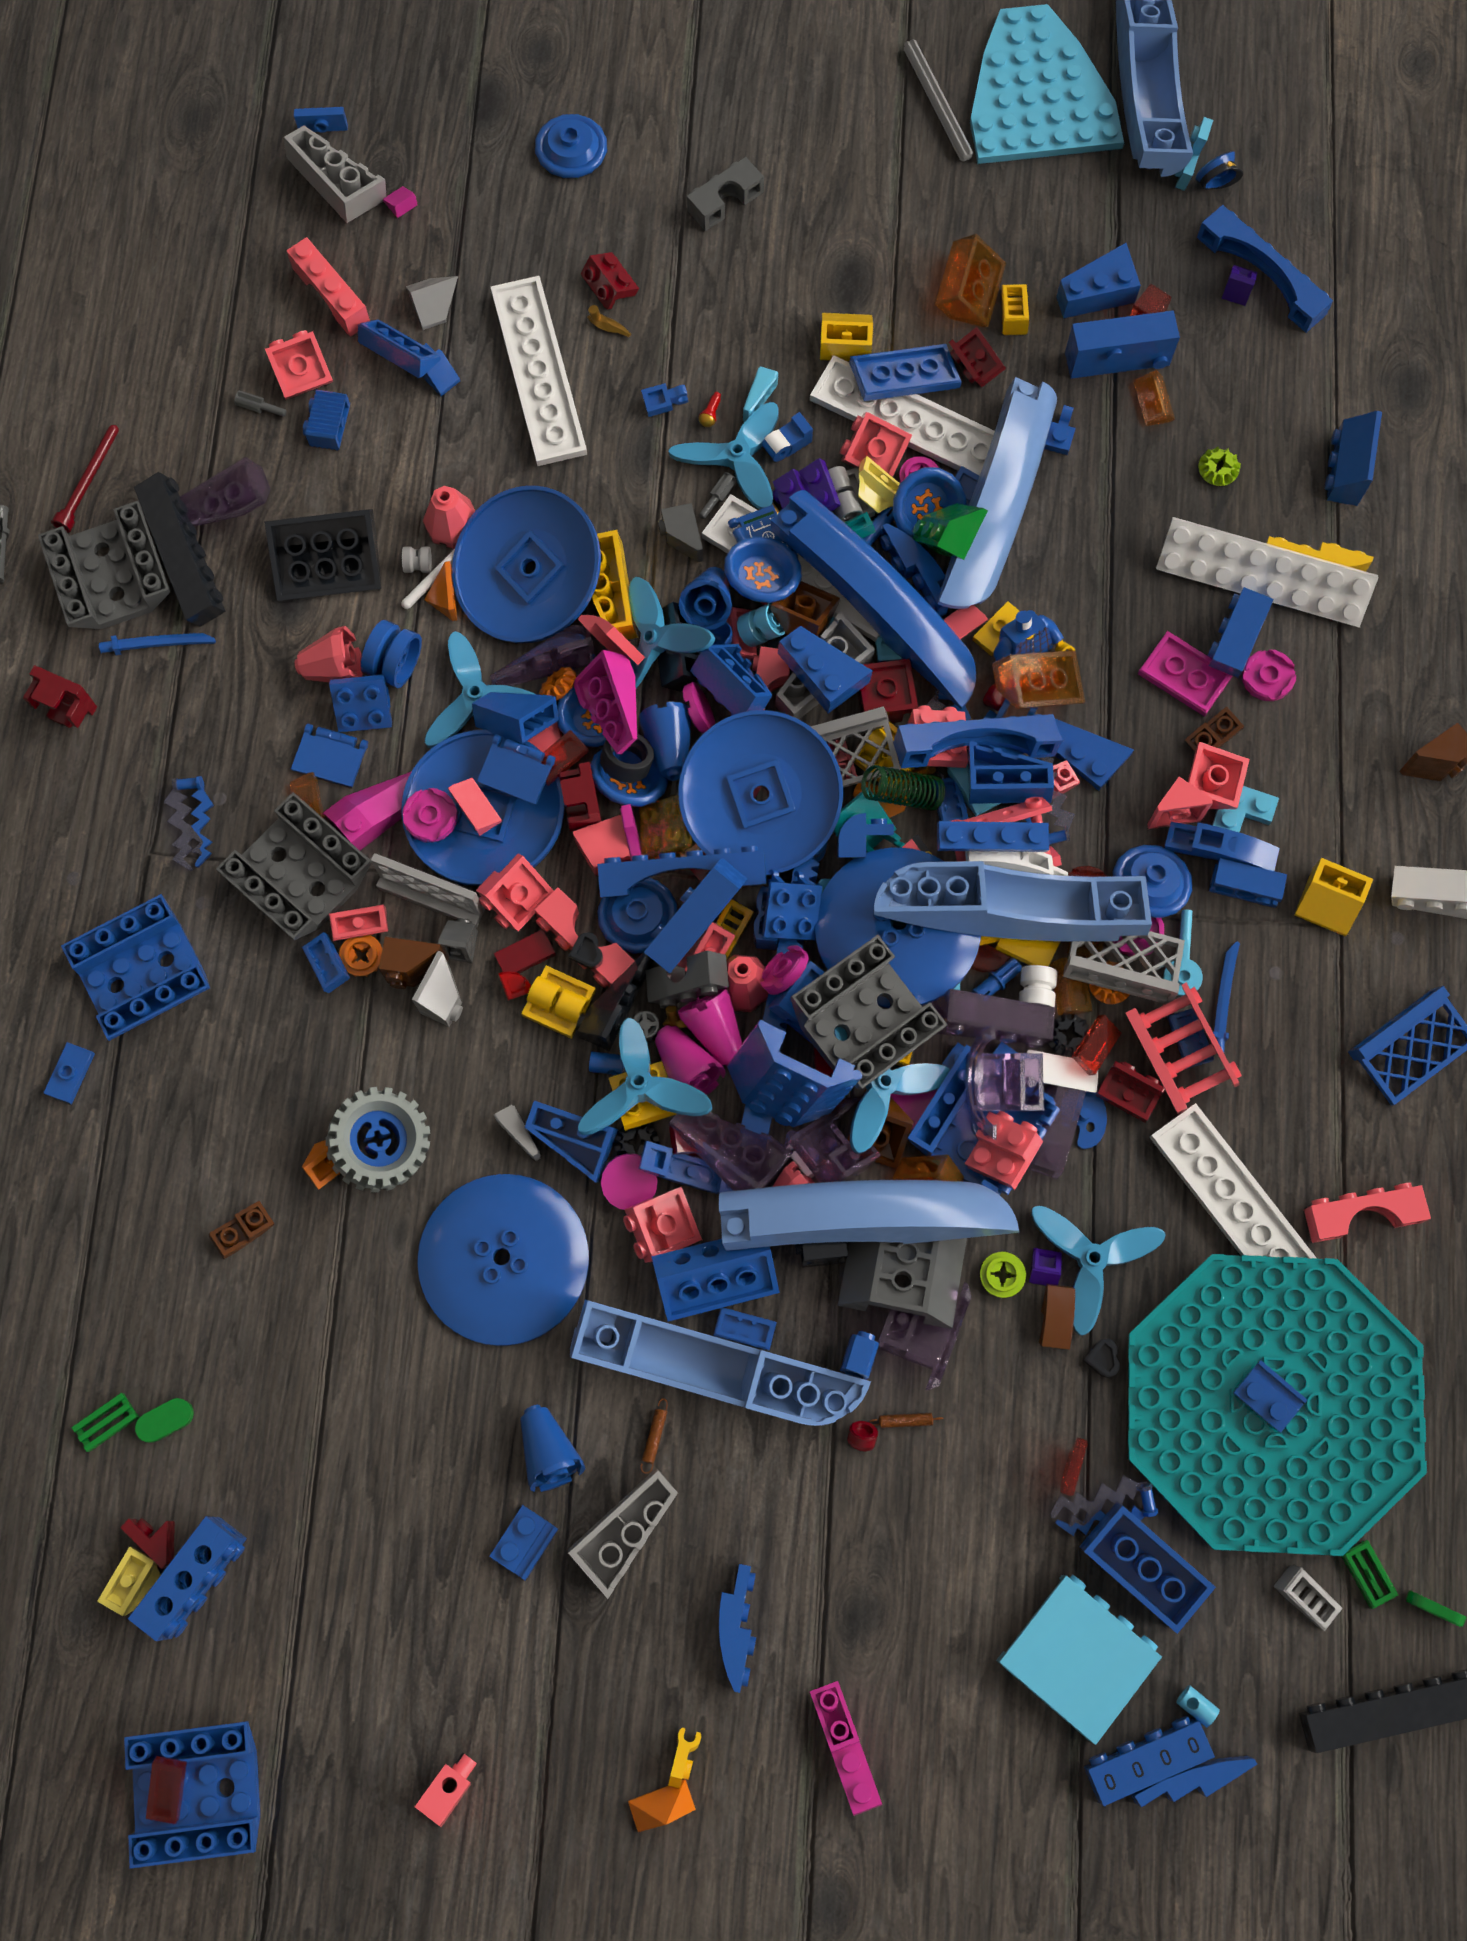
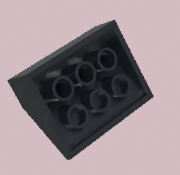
[264,509,382,601]

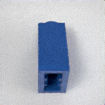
[472,692,559,744]

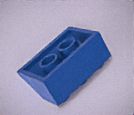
[1324,411,1382,506]

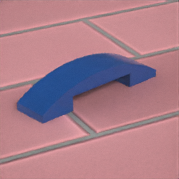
[638,1141,751,1194]

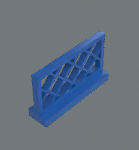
[1348,986,1467,1106]

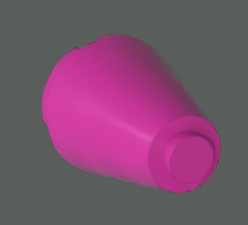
[678,988,742,1066]
[655,1026,726,1095]

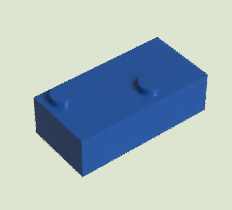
[1065,311,1180,379]
[644,858,748,973]
[1079,1501,1216,1634]

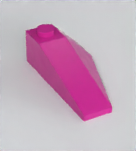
[573,650,637,754]
[323,771,412,851]

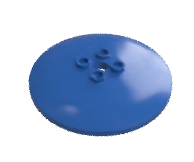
[452,486,601,643]
[679,710,843,875]
[401,730,565,886]
[815,848,981,1008]
[418,1174,589,1346]

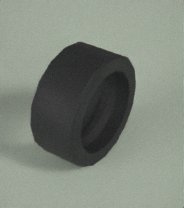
[600,734,654,783]

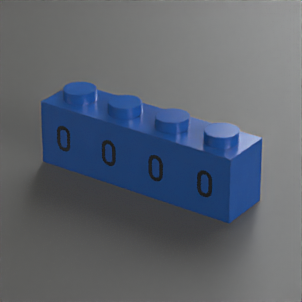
[1084,1716,1215,1806]

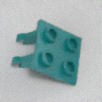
[833,787,905,859]

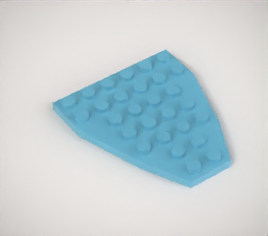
[970,4,1124,164]

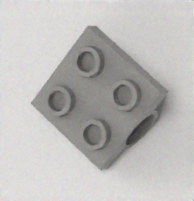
[828,466,875,522]

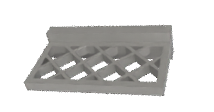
[811,706,901,788]
[371,853,485,928]
[1063,931,1185,1004]

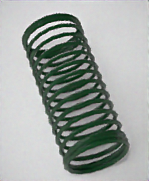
[861,765,945,811]

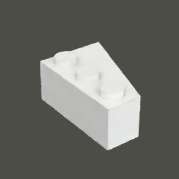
[1391,866,1467,919]

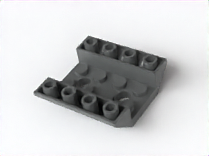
[38,501,170,629]
[216,792,372,941]
[790,935,947,1090]
[838,1238,967,1329]

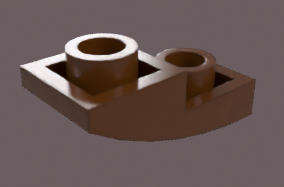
[1185,706,1244,752]
[209,1201,274,1259]
[1039,1284,1075,1350]

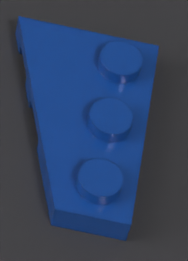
[1055,719,1134,791]

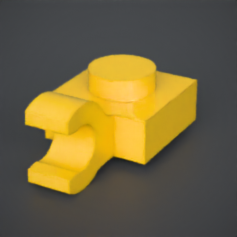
[668,1728,701,1788]

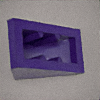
[1221,265,1257,306]

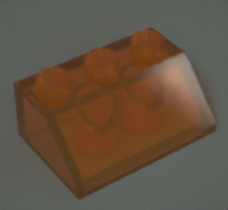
[935,234,1006,327]
[992,650,1085,709]

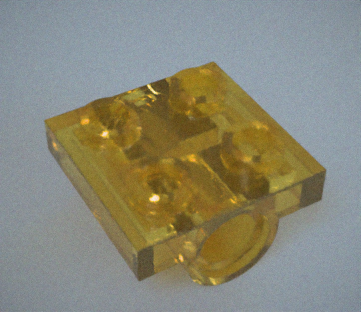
[639,795,692,860]

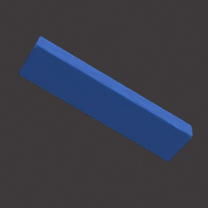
[358,319,441,378]

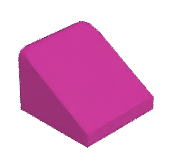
[383,186,417,218]

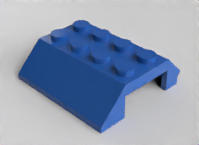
[727,1020,862,1127]
[907,1045,1060,1195]

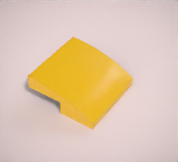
[995,938,1061,966]

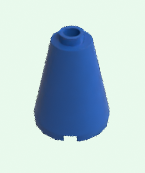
[679,567,732,630]
[639,702,692,781]
[520,1405,586,1492]

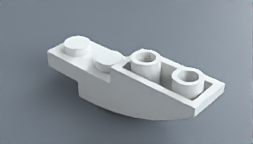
[965,851,1068,876]

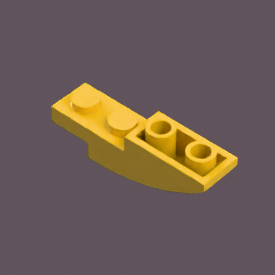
[1266,536,1374,572]

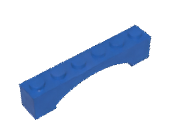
[1197,205,1333,333]
[893,714,1062,768]
[598,846,767,898]

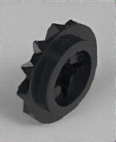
[1047,1013,1092,1057]
[614,1124,659,1156]

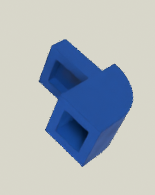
[837,813,894,857]

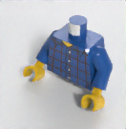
[994,610,1076,692]

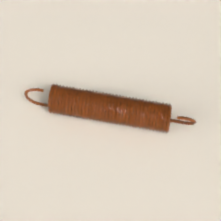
[641,1399,668,1474]
[869,1413,944,1428]

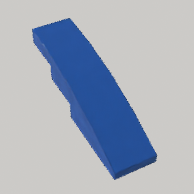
[1131,1756,1257,1807]

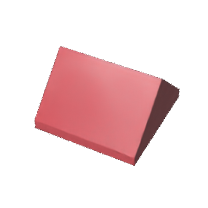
[1188,742,1250,810]
[1147,777,1213,829]

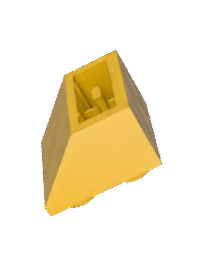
[820,313,873,361]
[1294,858,1373,937]

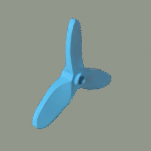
[668,402,779,510]
[629,577,715,688]
[425,631,536,748]
[578,1018,712,1135]
[834,1027,951,1154]
[1031,1206,1165,1336]

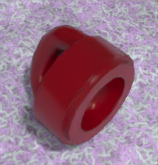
[983,683,1011,711]
[847,1421,878,1452]

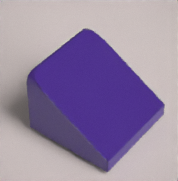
[1029,1248,1062,1286]

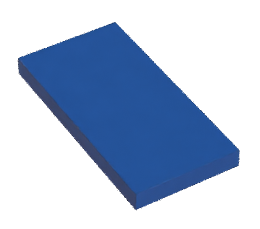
[849,344,961,401]

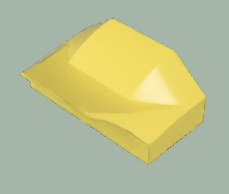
[858,456,900,513]
[97,1547,161,1616]

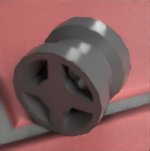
[633,1011,660,1043]

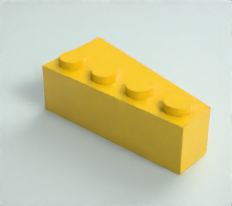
[592,530,638,640]

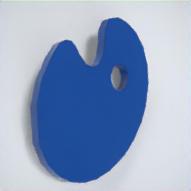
[1059,1088,1107,1149]

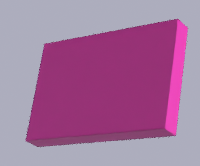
[1138,631,1233,717]

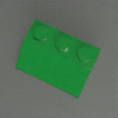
[913,503,988,560]

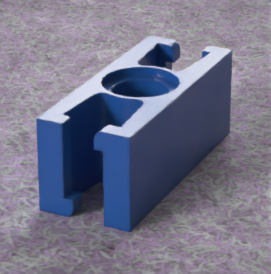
[1209,858,1287,908]

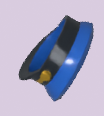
[1195,151,1243,190]

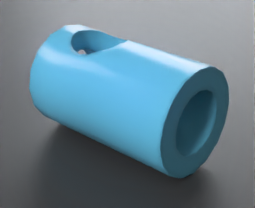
[1176,1685,1220,1728]

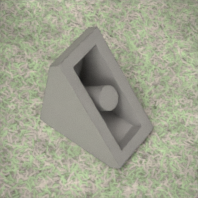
[406,276,458,330]

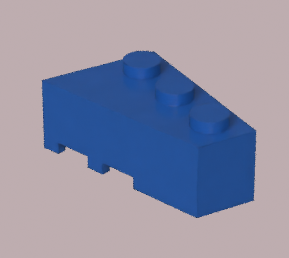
[1056,243,1141,318]
[1207,587,1274,678]
[778,626,873,713]
[690,644,772,716]
[968,740,1054,804]
[525,1101,618,1183]

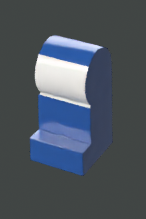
[762,412,813,462]

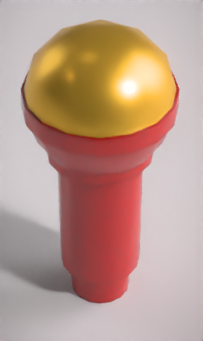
[699,392,721,427]

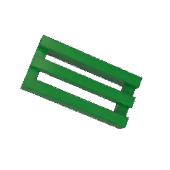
[71,1393,139,1452]
[1341,1540,1399,1609]

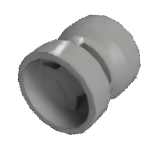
[402,547,432,573]

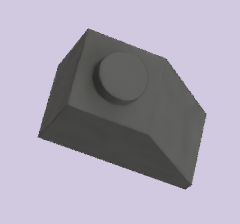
[658,503,703,562]
[438,918,478,963]

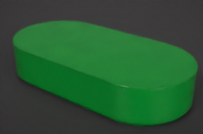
[135,1398,194,1443]
[1405,1590,1467,1627]

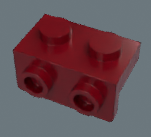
[581,252,639,310]
[949,327,1006,388]
[1095,1061,1166,1123]

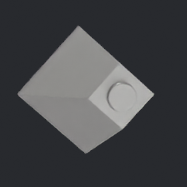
[412,951,463,1027]

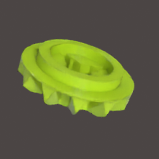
[1198,446,1241,486]
[980,1252,1026,1298]

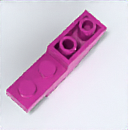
[810,1681,882,1816]

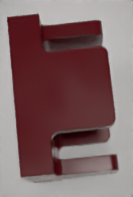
[857,659,918,723]
[23,665,97,728]
[559,762,601,832]

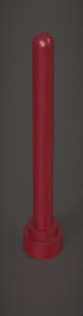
[51,425,119,533]

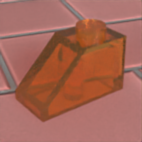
[892,1154,964,1182]

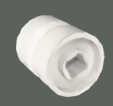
[1018,965,1057,1012]

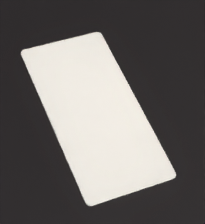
[1025,1050,1099,1093]

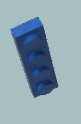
[937,821,1049,852]

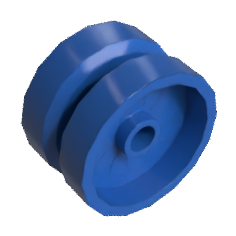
[361,620,422,688]

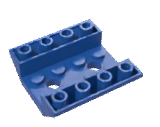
[61,894,210,1041]
[124,1721,260,1868]

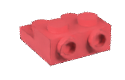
[265,330,333,400]
[840,412,912,477]
[908,705,969,768]
[476,854,554,931]
[965,1111,1043,1190]
[623,1187,702,1263]

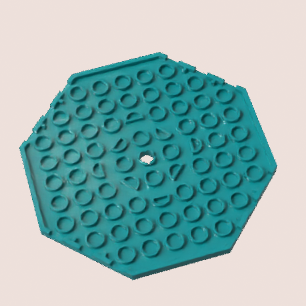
[1128,1254,1427,1556]

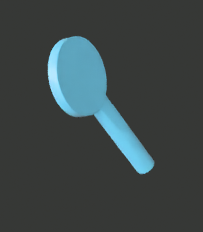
[1163,910,1203,996]

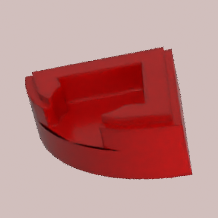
[498,972,532,1001]

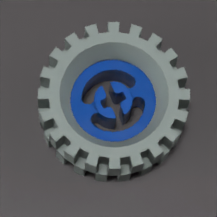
[325,1087,430,1192]

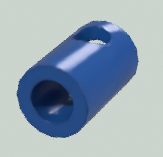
[589,1051,624,1075]

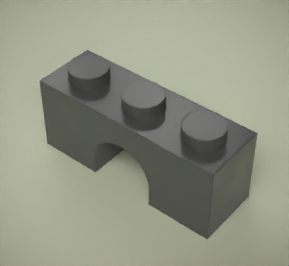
[687,157,764,231]
[646,950,729,1009]

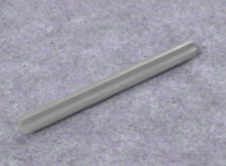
[904,39,973,162]

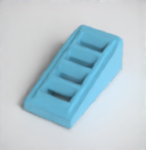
[743,366,778,422]

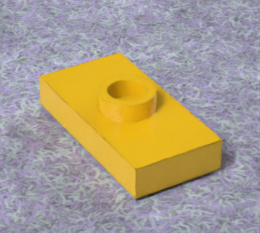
[972,601,1020,656]

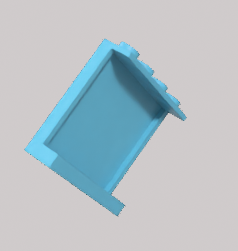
[996,1574,1162,1745]

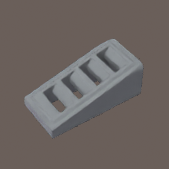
[493,1105,541,1161]
[1274,1565,1342,1631]

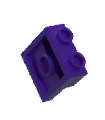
[772,458,841,511]

